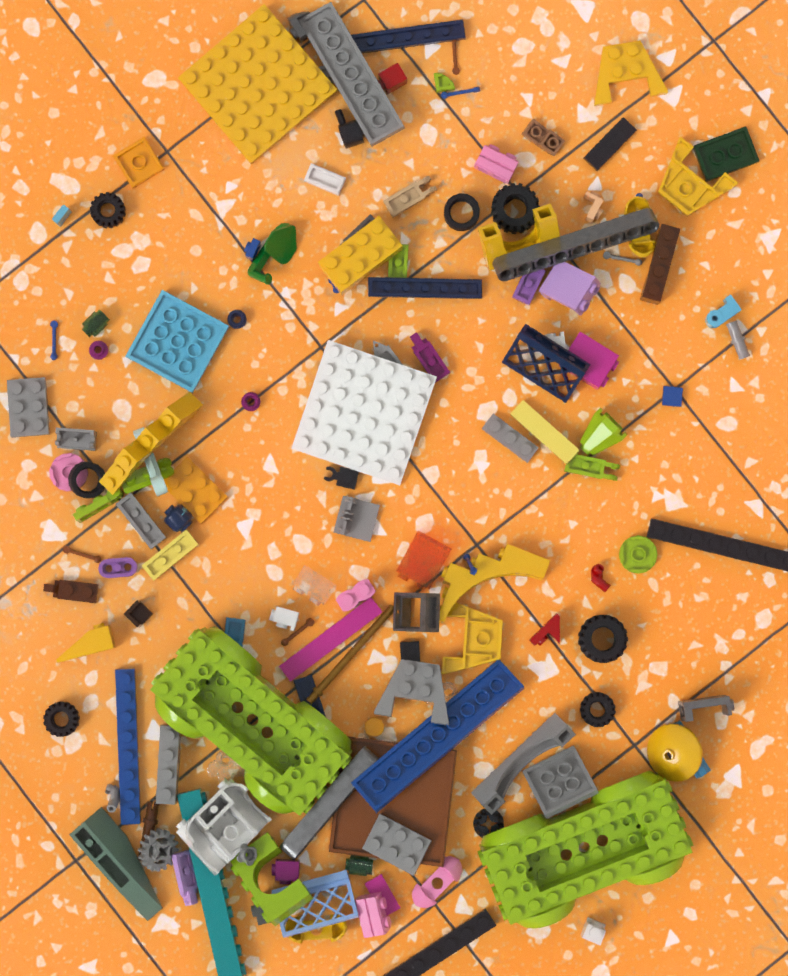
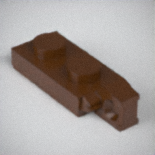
[43,580,99,603]

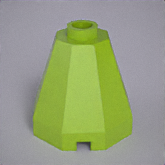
[580,407,628,455]

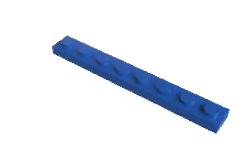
[115,669,141,825]

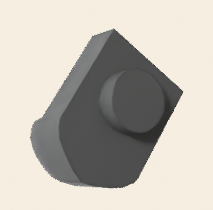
[287,11,310,43]

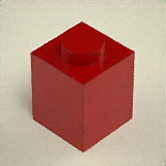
[378,63,407,94]

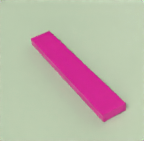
[279,597,382,682]

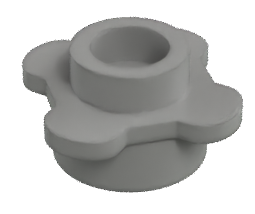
[237,844,257,866]

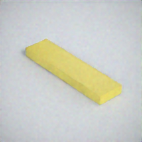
[510,400,580,465]

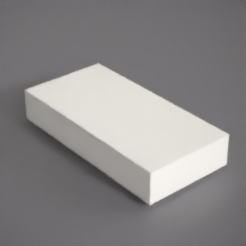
[304,163,346,196]

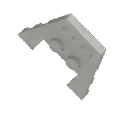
[374,659,449,726]

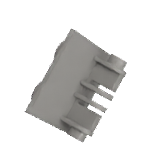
[333,496,380,542]

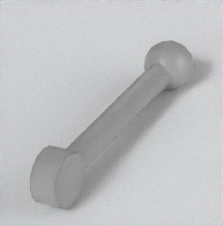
[603,251,642,266]

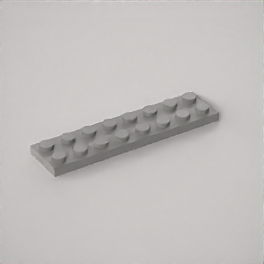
[298,2,405,147]

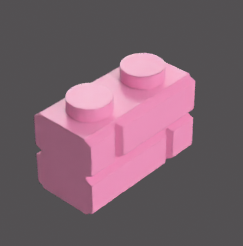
[474,144,519,185]
[355,892,391,938]

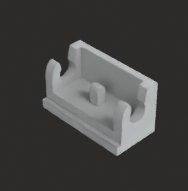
[55,427,97,451]

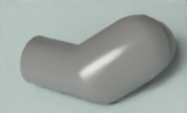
[105,784,119,813]

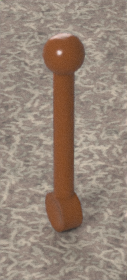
[451,40,460,75]
[63,546,101,563]
[281,618,314,646]

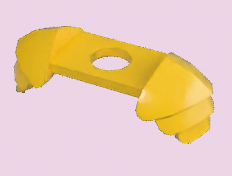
[624,196,656,258]
[285,914,348,944]

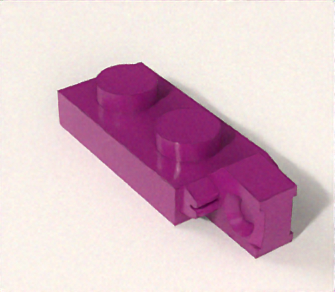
[410,332,450,383]

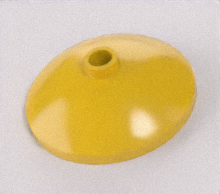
[647,724,703,782]

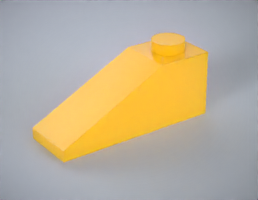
[56,623,116,663]

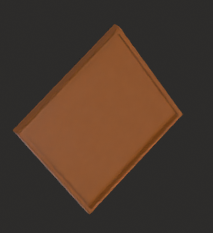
[329,736,457,867]

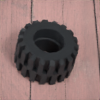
[491,183,540,234]
[578,615,628,663]

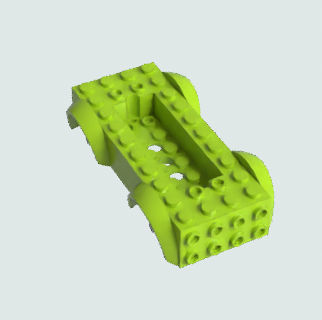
[150,626,352,816]
[477,770,693,929]

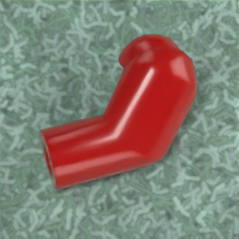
[591,564,611,592]

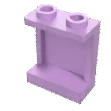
[539,262,601,316]

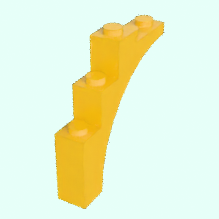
[99,392,203,495]
[439,544,550,624]

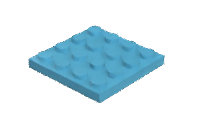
[125,290,229,393]

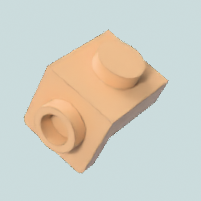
[584,191,604,223]

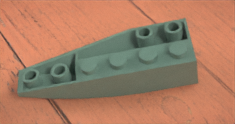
[69,807,163,921]

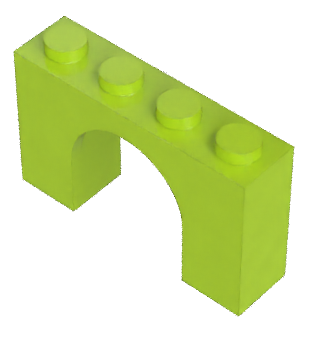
[230,832,313,926]

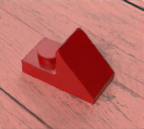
[528,613,560,646]

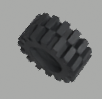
[90,192,126,229]
[580,692,616,727]
[43,702,80,737]

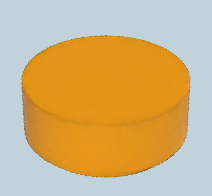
[365,717,384,737]

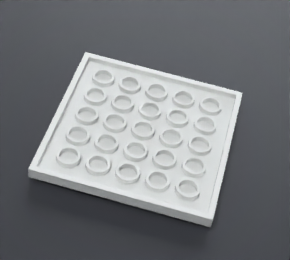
[291,340,437,486]

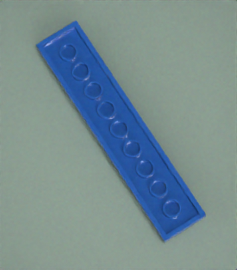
[351,660,524,813]

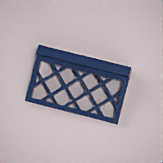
[502,324,591,403]

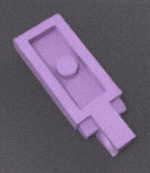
[171,850,198,906]

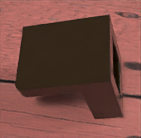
[124,600,153,627]

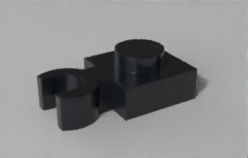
[324,467,359,490]

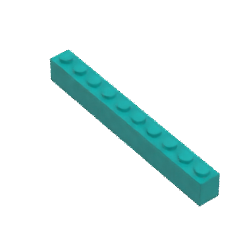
[177,788,247,976]

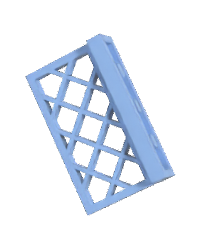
[271,870,359,938]

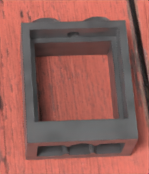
[393,592,440,632]

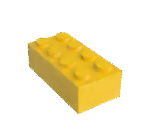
[318,216,403,295]

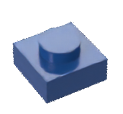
[244,238,261,261]

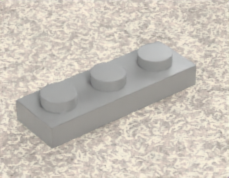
[482,413,539,463]
[116,492,167,550]

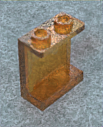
[396,531,452,591]

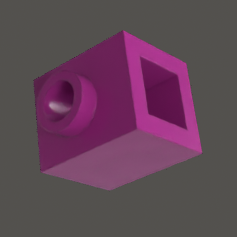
[272,859,300,884]

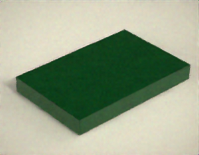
[693,126,760,182]

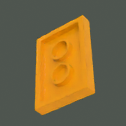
[164,457,228,524]

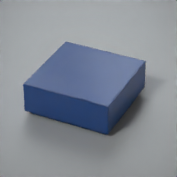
[662,386,683,407]

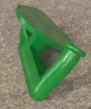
[247,223,297,285]

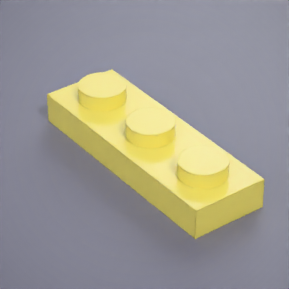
[142,529,199,581]

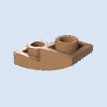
[521,119,565,156]

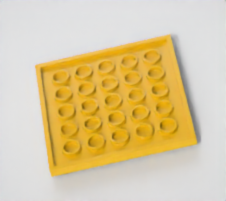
[178,4,338,165]

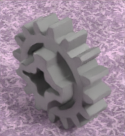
[138,828,179,872]

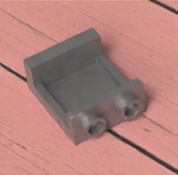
[678,695,735,722]

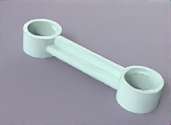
[133,427,168,497]

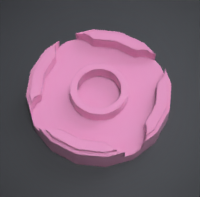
[49,453,88,492]

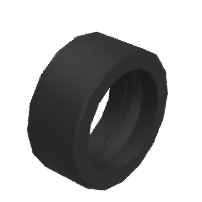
[444,193,480,231]
[68,462,105,499]

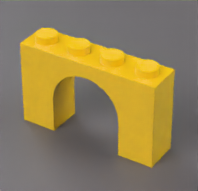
[478,203,560,271]

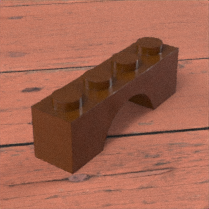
[640,224,680,305]

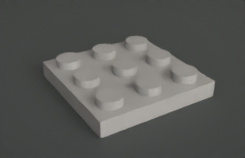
[522,745,599,819]

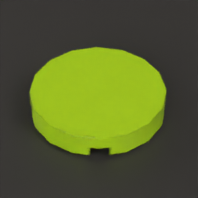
[619,535,658,574]

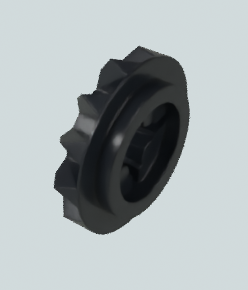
[473,809,504,838]

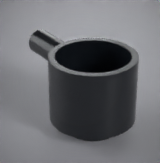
[335,109,365,149]

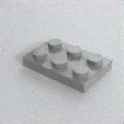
[7,377,50,438]
[362,814,432,876]

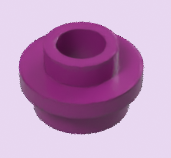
[89,341,108,360]
[241,392,261,411]

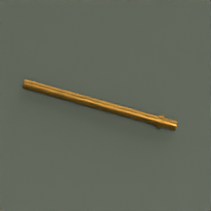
[306,604,394,704]

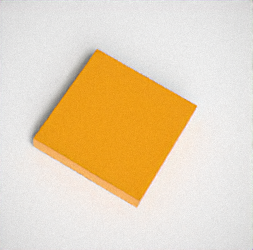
[113,136,165,189]

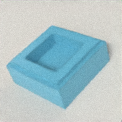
[52,205,72,227]

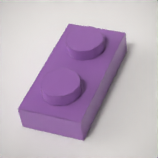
[512,269,545,306]

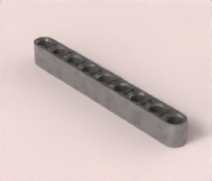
[492,208,660,281]

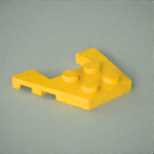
[594,40,668,106]
[658,137,738,217]
[441,602,503,674]

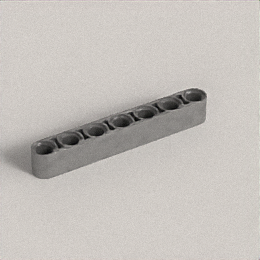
[279,746,379,860]

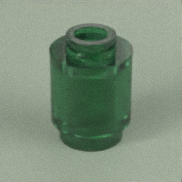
[82,309,110,337]
[345,855,374,876]

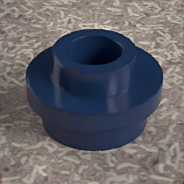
[227,310,247,329]

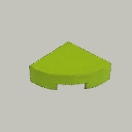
[434,73,455,93]

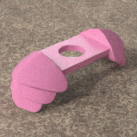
[412,856,463,908]

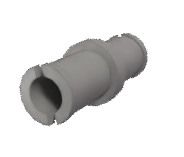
[726,320,750,360]

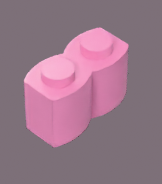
[336,579,376,612]

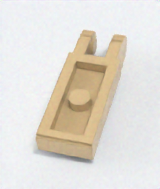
[383,176,438,218]

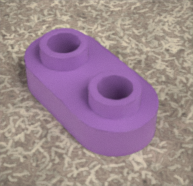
[98,557,138,578]

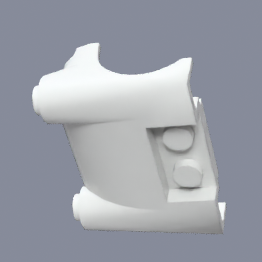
[176,778,272,876]

